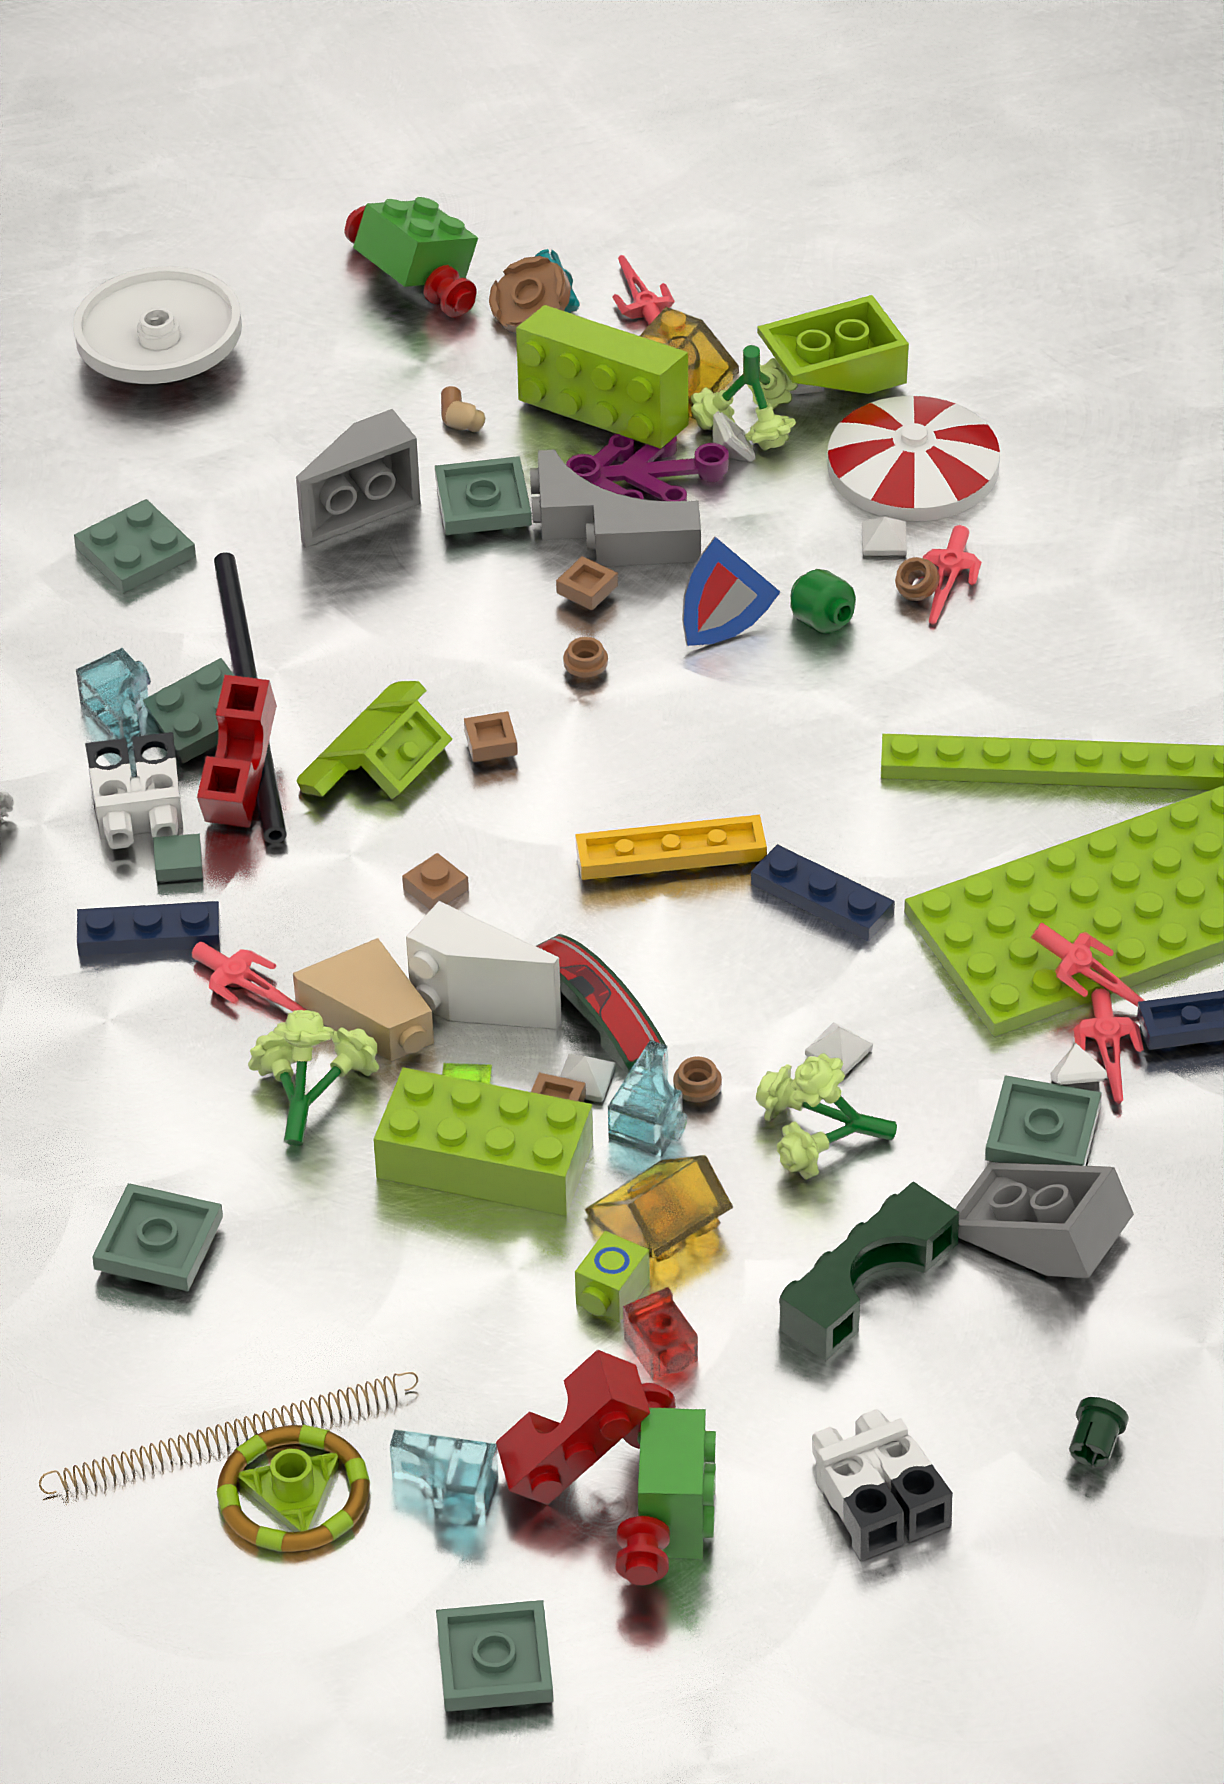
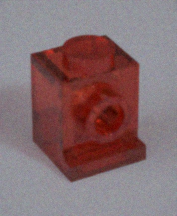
[623,1287,698,1381]

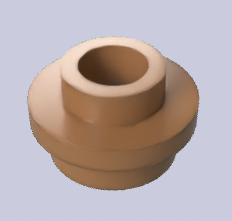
[895,557,940,601]
[563,637,608,678]
[673,1056,722,1102]

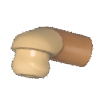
[441,386,486,433]

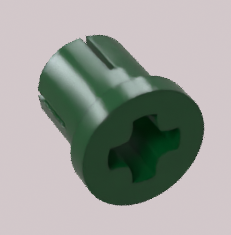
[1069,1397,1129,1467]

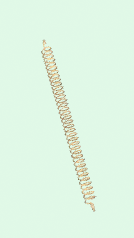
[39,1372,418,1495]

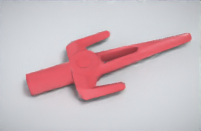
[612,255,675,337]
[918,525,982,625]
[1031,922,1145,1007]
[192,942,306,1011]
[1073,988,1144,1104]

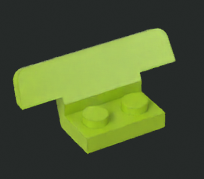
[296,681,453,799]

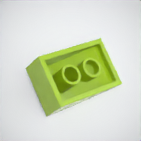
[757,295,909,394]

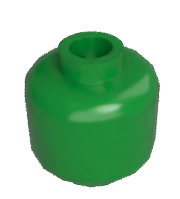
[790,569,856,634]

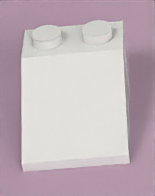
[406,901,561,1029]

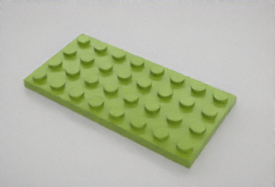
[904,786,1224,1037]

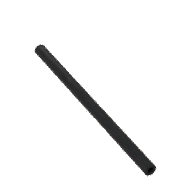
[214,552,287,844]

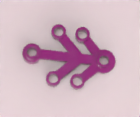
[566,434,729,501]

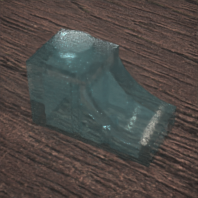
[76,648,151,752]
[608,1040,687,1157]
[390,1429,499,1526]

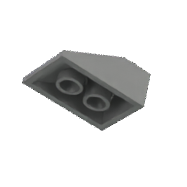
[296,409,421,548]
[955,1163,1134,1278]

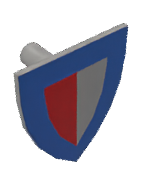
[682,537,780,646]

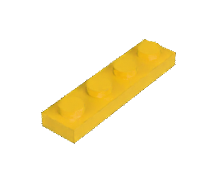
[575,814,767,880]

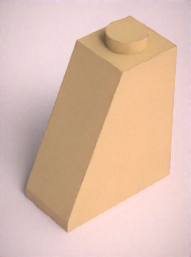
[293,938,434,1061]

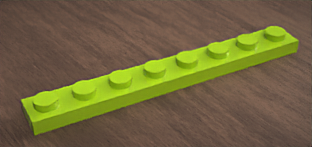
[881,733,1224,790]

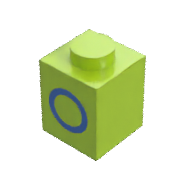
[575,1231,650,1323]

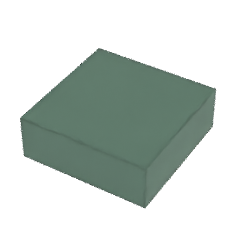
[153,833,203,882]

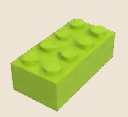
[516,305,689,449]
[373,1067,593,1216]

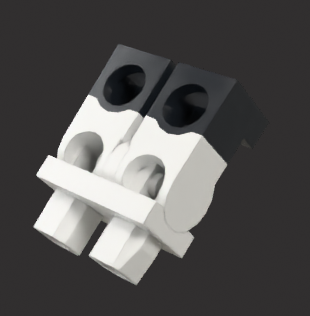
[85,732,183,849]
[812,1409,953,1561]

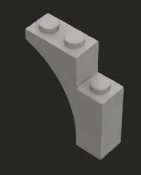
[530,450,701,567]

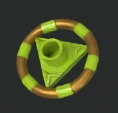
[216,1425,371,1552]

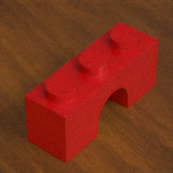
[197,675,277,828]
[496,1349,650,1505]

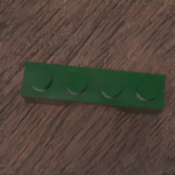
[779,1181,959,1362]

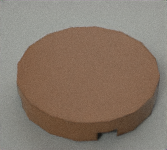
[489,256,571,333]

